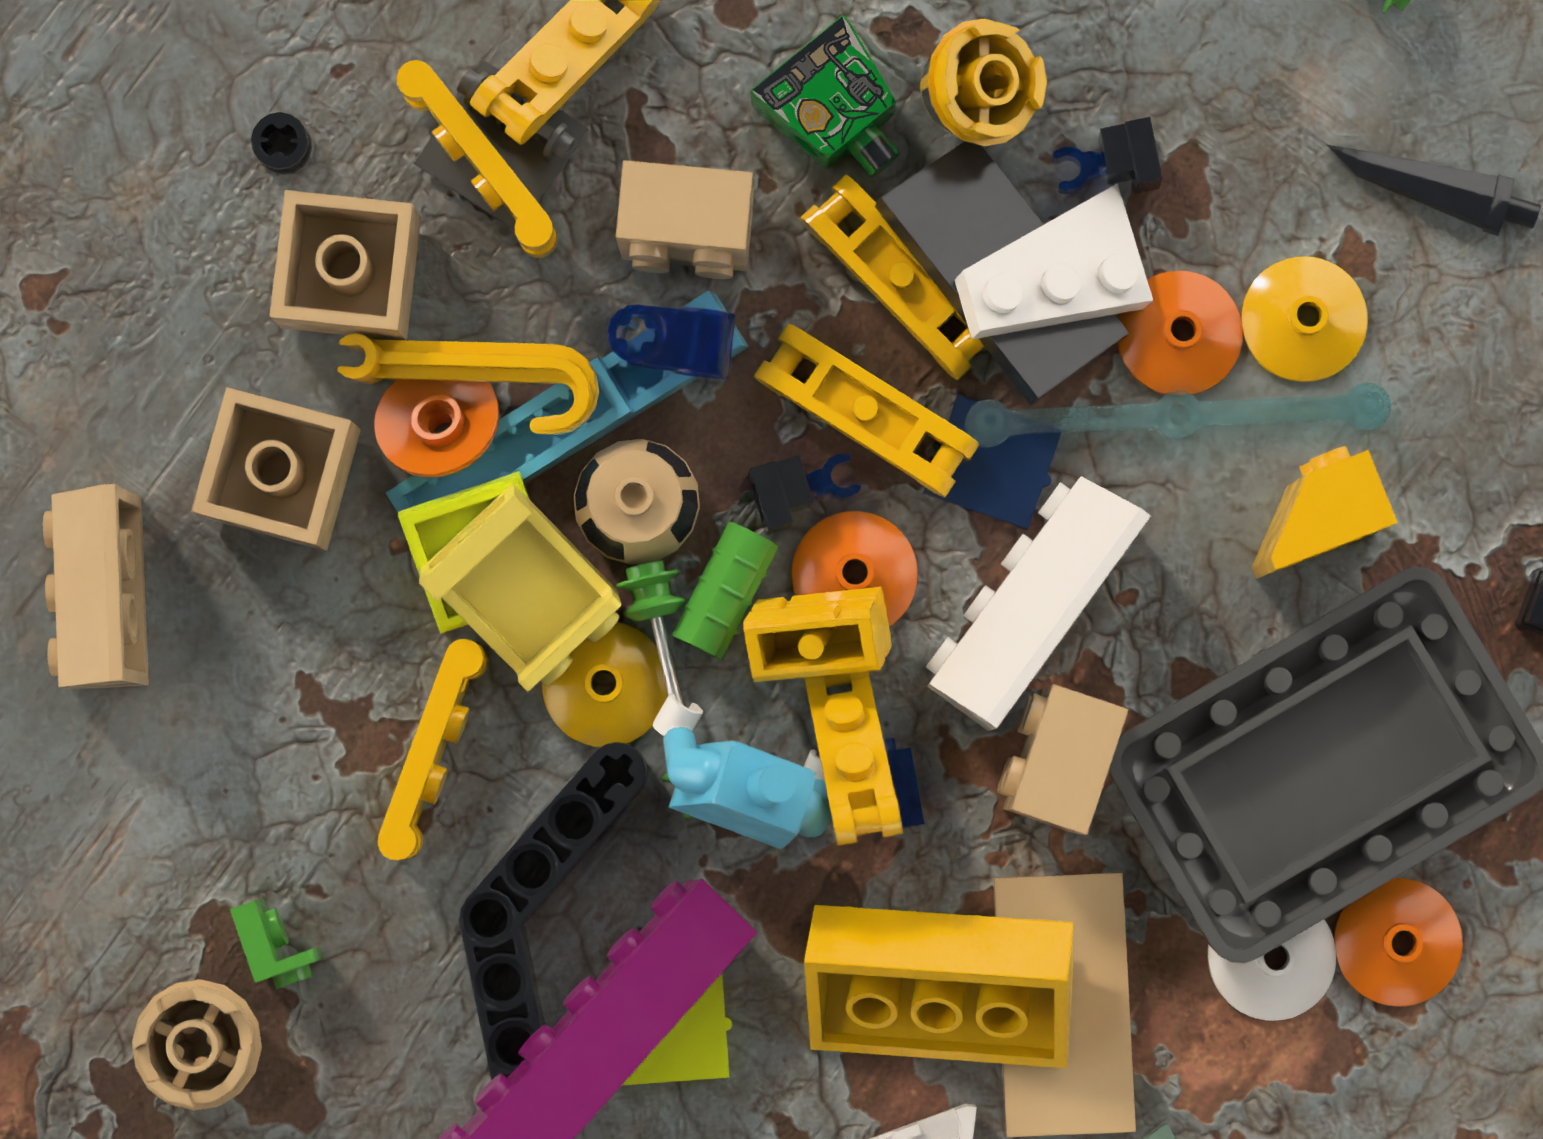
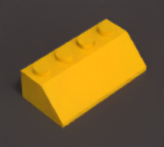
[804,905,1073,1068]

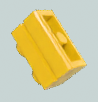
[743,587,892,682]

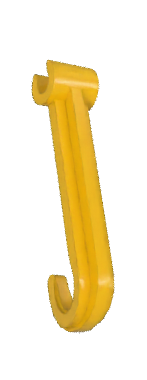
[337,333,600,435]

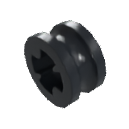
[251,112,312,174]

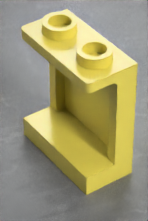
[419,483,621,692]

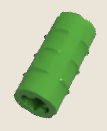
[671,521,779,661]

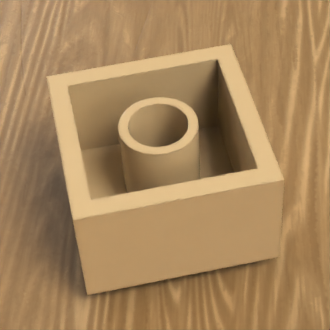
[615,160,754,279]
[269,190,421,340]
[191,387,361,551]
[997,684,1129,835]

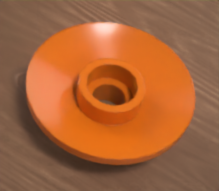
[1117,271,1243,397]
[374,379,500,478]
[791,511,918,627]
[1333,878,1463,1007]

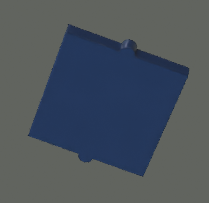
[923,395,1062,530]

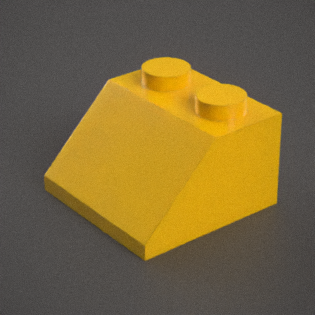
[1252,446,1398,579]

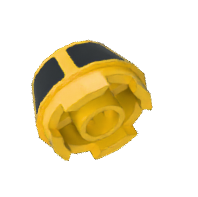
[920,18,1047,146]

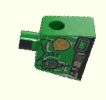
[750,14,900,178]

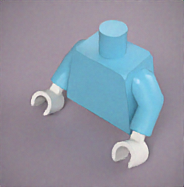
[653,693,831,849]

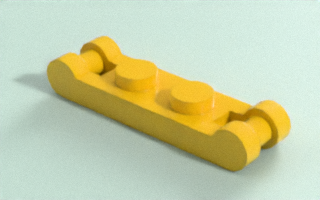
[470,0,660,145]
[396,60,558,258]
[800,174,984,380]
[753,323,980,498]
[377,639,489,861]
[804,671,903,846]

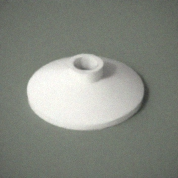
[1207,920,1336,1021]

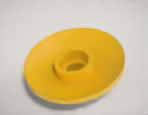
[1241,257,1368,382]
[542,622,668,747]

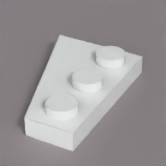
[954,184,1153,339]

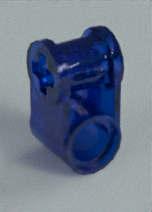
[607,304,736,379]

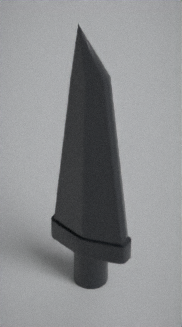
[1327,145,1541,236]

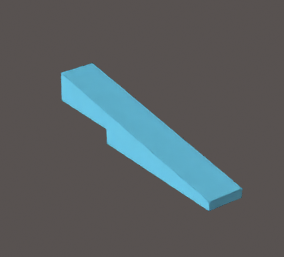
[386,290,749,512]

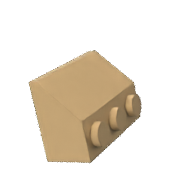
[43,484,149,690]

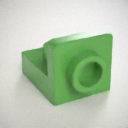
[230,899,324,989]

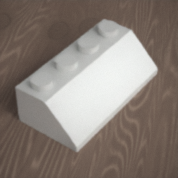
[926,476,1151,731]

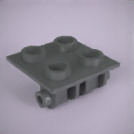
[414,60,589,230]

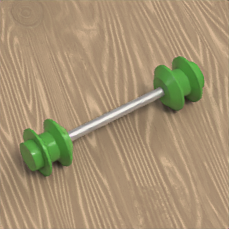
[616,561,693,819]

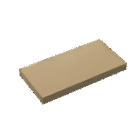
[993,872,1136,1137]

